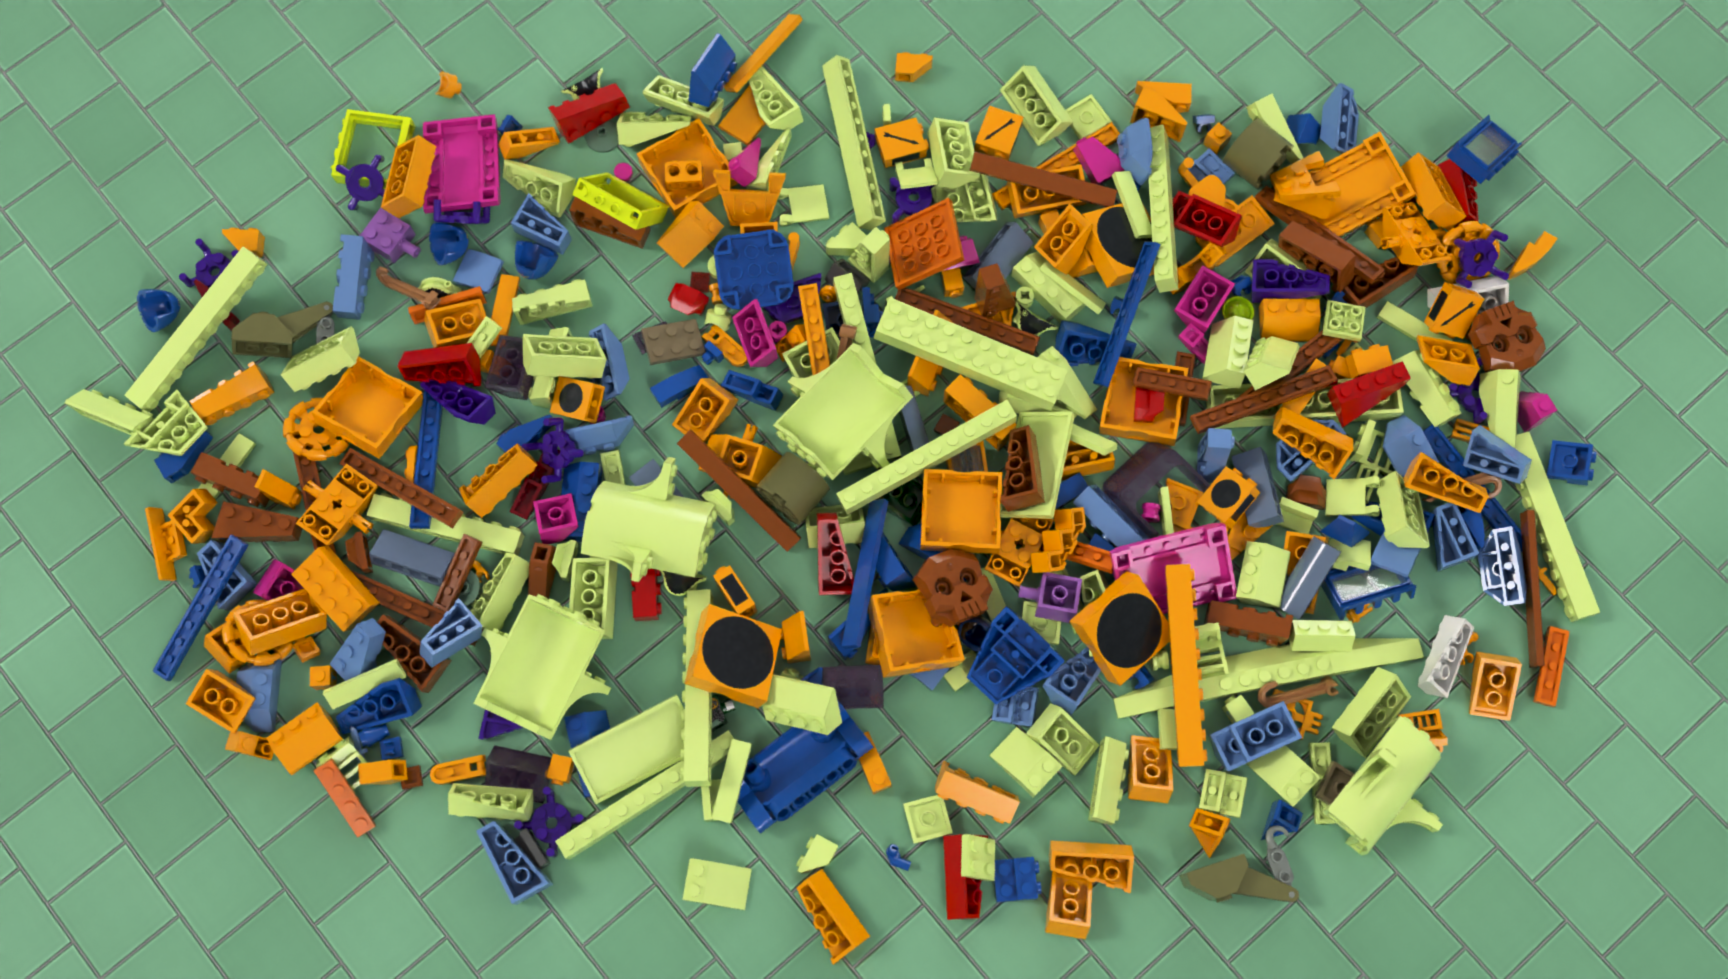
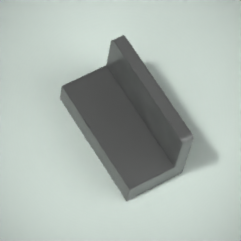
[825,258,870,294]
[514,828,551,870]

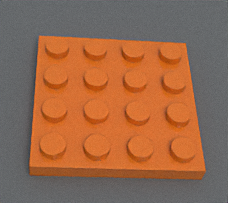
[884,198,965,290]

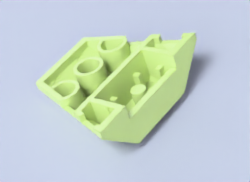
[931,173,997,222]
[124,390,208,456]

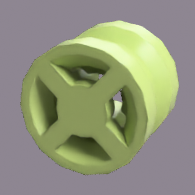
[1015,286,1034,309]
[1150,650,1169,671]

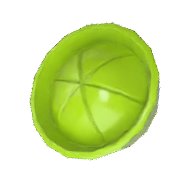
[1222,296,1254,320]

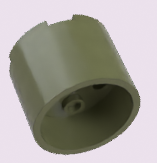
[1223,118,1294,190]
[756,452,830,525]

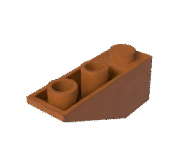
[528,542,556,599]

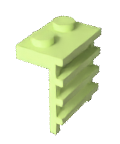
[1349,419,1393,475]
[1195,623,1229,676]
[316,736,368,790]

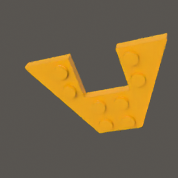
[1166,478,1273,560]

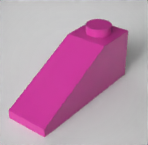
[728,137,761,187]

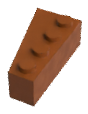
[569,197,651,249]
[1279,221,1355,293]
[1331,257,1419,309]
[974,263,1016,317]
[1000,425,1045,512]
[190,452,270,508]
[211,501,303,543]
[1203,600,1293,647]
[377,614,452,693]

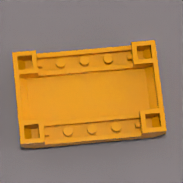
[1306,132,1416,237]

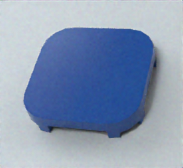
[714,229,794,310]

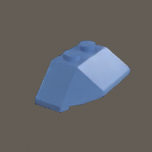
[1320,83,1359,154]
[1117,118,1153,185]
[589,323,630,401]
[563,415,634,455]
[1383,415,1439,477]
[1276,420,1347,482]
[1478,526,1527,606]
[236,653,282,733]

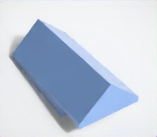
[1210,701,1302,772]

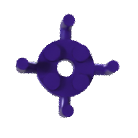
[336,155,385,211]
[889,177,935,224]
[433,199,490,224]
[1454,230,1509,288]
[179,238,238,288]
[1448,358,1487,424]
[522,417,584,484]
[514,787,586,858]

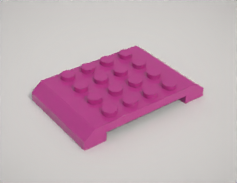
[423,114,501,214]
[1110,523,1237,614]

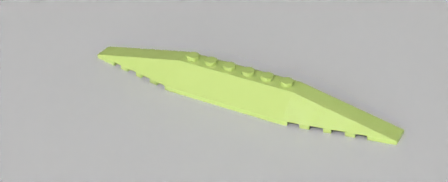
[1113,638,1424,719]

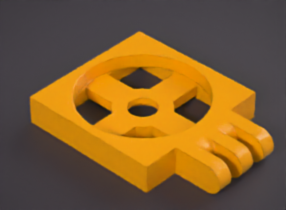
[1272,689,1323,740]

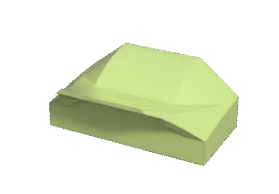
[701,489,735,526]
[552,540,579,582]

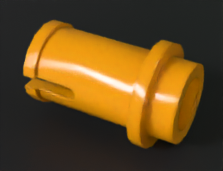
[1346,603,1373,623]

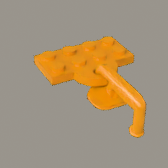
[1178,157,1275,267]

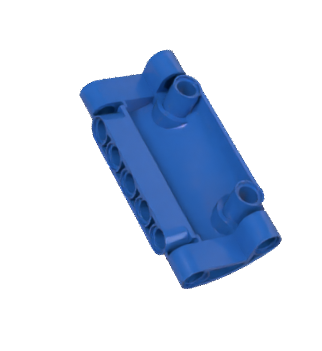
[738,699,874,834]

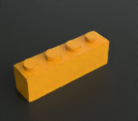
[189,361,275,425]
[1273,407,1353,479]
[459,443,537,518]
[1403,452,1489,513]
[935,760,1020,824]
[1049,840,1134,894]
[797,869,870,965]

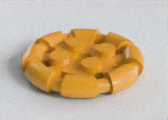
[1436,221,1500,284]
[283,398,349,461]
[222,599,293,666]

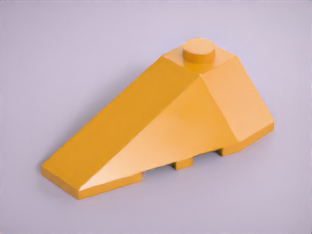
[1284,531,1329,614]

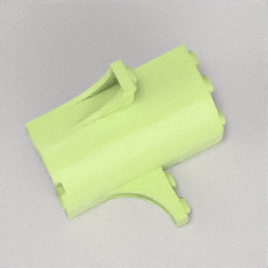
[773,343,913,480]
[581,457,718,582]
[473,594,611,740]
[1323,716,1443,856]

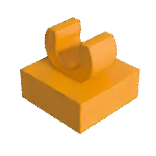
[1426,730,1448,752]

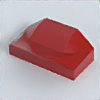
[668,283,709,316]
[1133,387,1165,423]

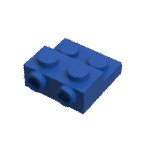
[862,287,883,338]
[1547,440,1597,486]
[994,857,1041,902]

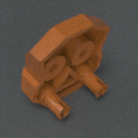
[1465,301,1546,372]
[913,549,993,627]

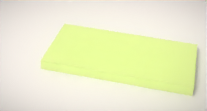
[1000,412,1075,519]
[568,694,685,804]

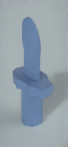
[350,727,368,763]

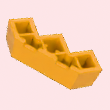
[1030,507,1086,573]

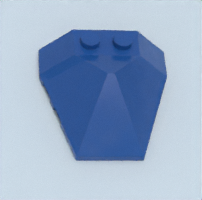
[967,606,1065,705]

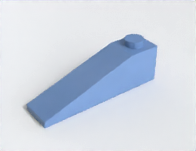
[1043,647,1101,716]

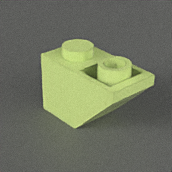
[826,222,867,256]
[796,834,838,874]

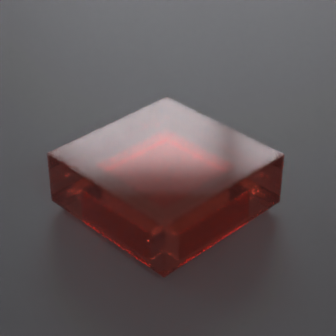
[690,272,710,292]

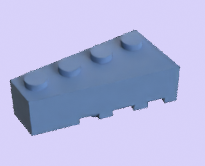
[476,821,553,905]

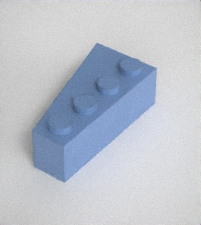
[333,234,374,320]

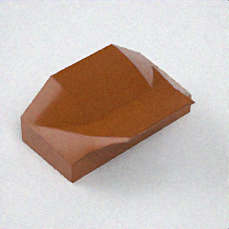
[1286,474,1326,510]
[345,531,373,574]

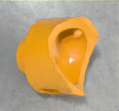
[435,71,462,99]

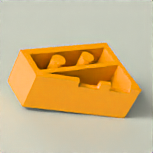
[1061,440,1115,481]

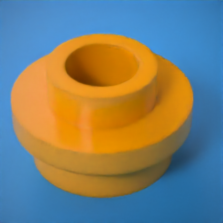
[819,285,837,303]

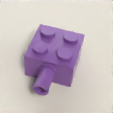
[360,208,421,264]
[1018,572,1082,623]

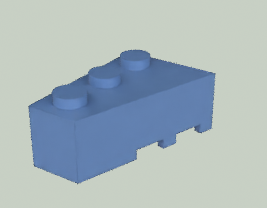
[1197,428,1235,483]
[420,598,483,668]

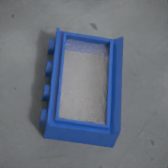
[1446,115,1522,184]
[1321,564,1417,621]

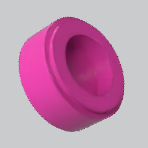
[614,163,633,182]

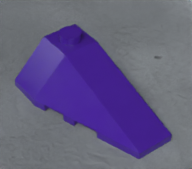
[1252,259,1330,303]
[420,380,496,425]

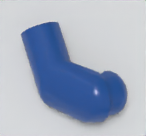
[886,844,911,871]

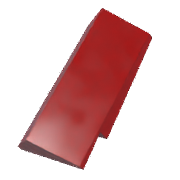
[1173,190,1242,247]

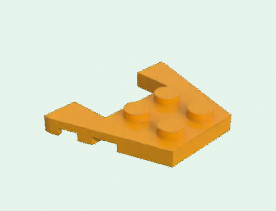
[1270,151,1341,201]
[713,169,786,226]

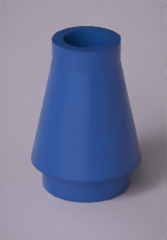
[358,724,390,747]

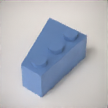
[511,193,572,255]
[1463,425,1532,484]
[1431,503,1479,572]
[197,540,258,611]
[330,618,386,681]

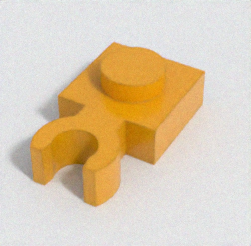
[293,636,320,663]

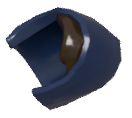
[958,615,992,651]

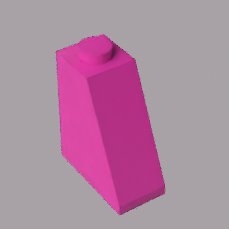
[1073,136,1125,185]
[1517,391,1557,432]

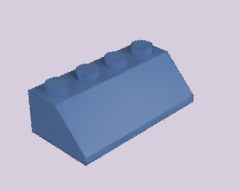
[1073,484,1151,547]

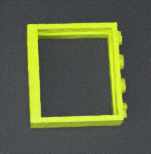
[331,109,415,189]
[572,172,669,230]

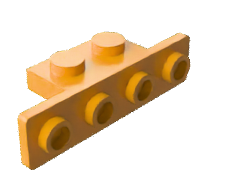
[145,507,187,581]

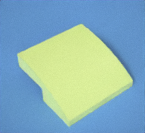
[1328,539,1371,571]
[1199,769,1248,819]

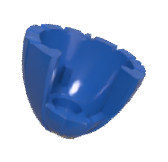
[429,223,469,266]
[515,241,558,280]
[137,289,180,332]

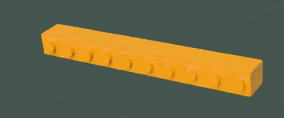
[1165,564,1207,767]

